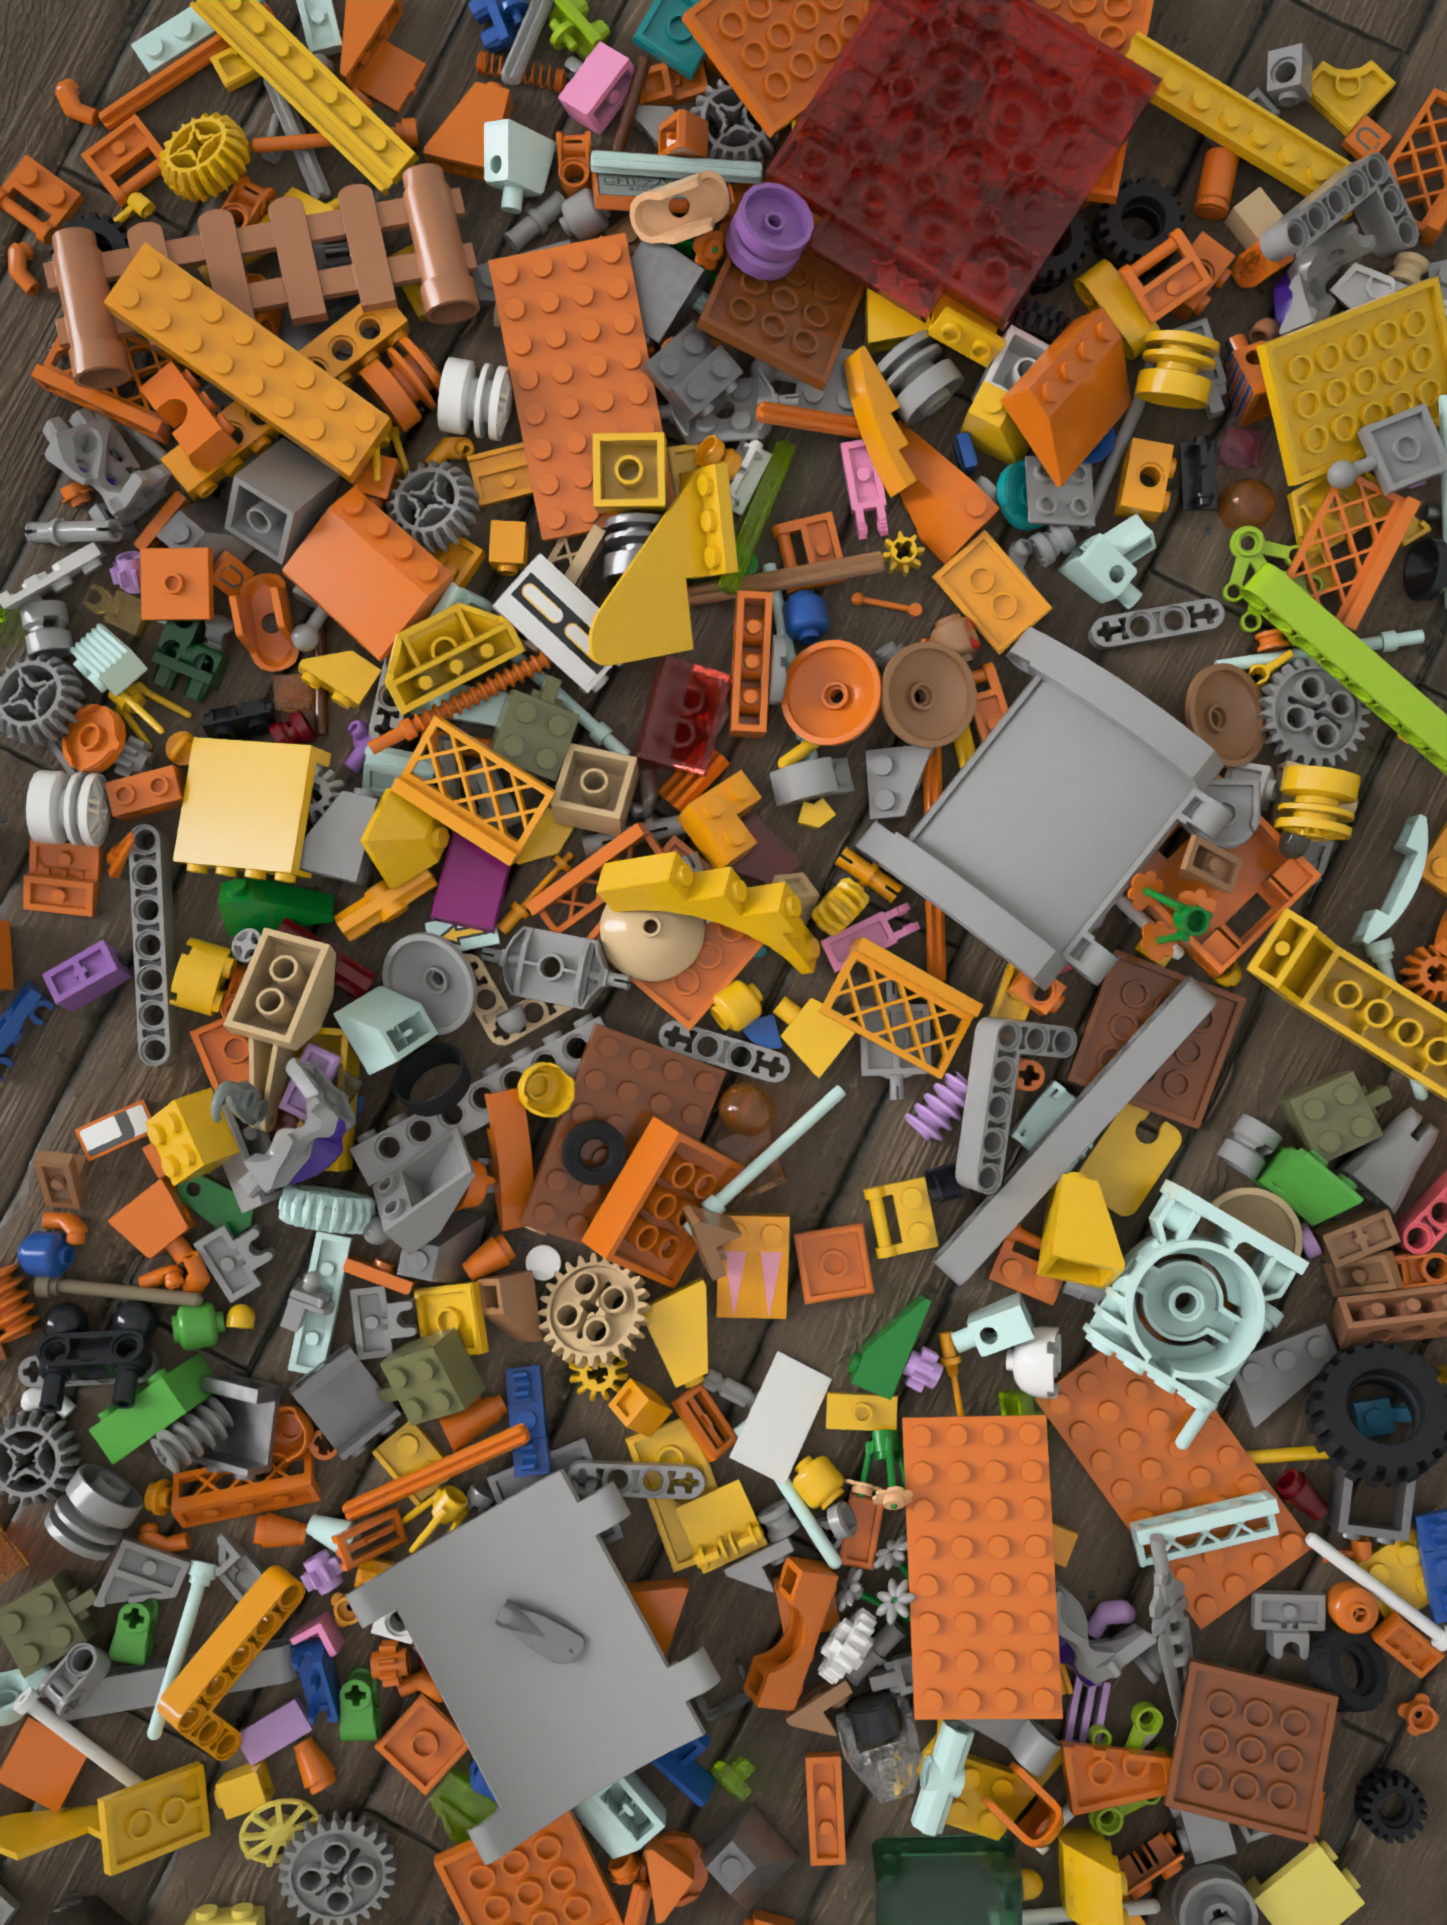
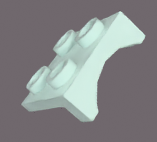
[1009,1080,1097,1174]

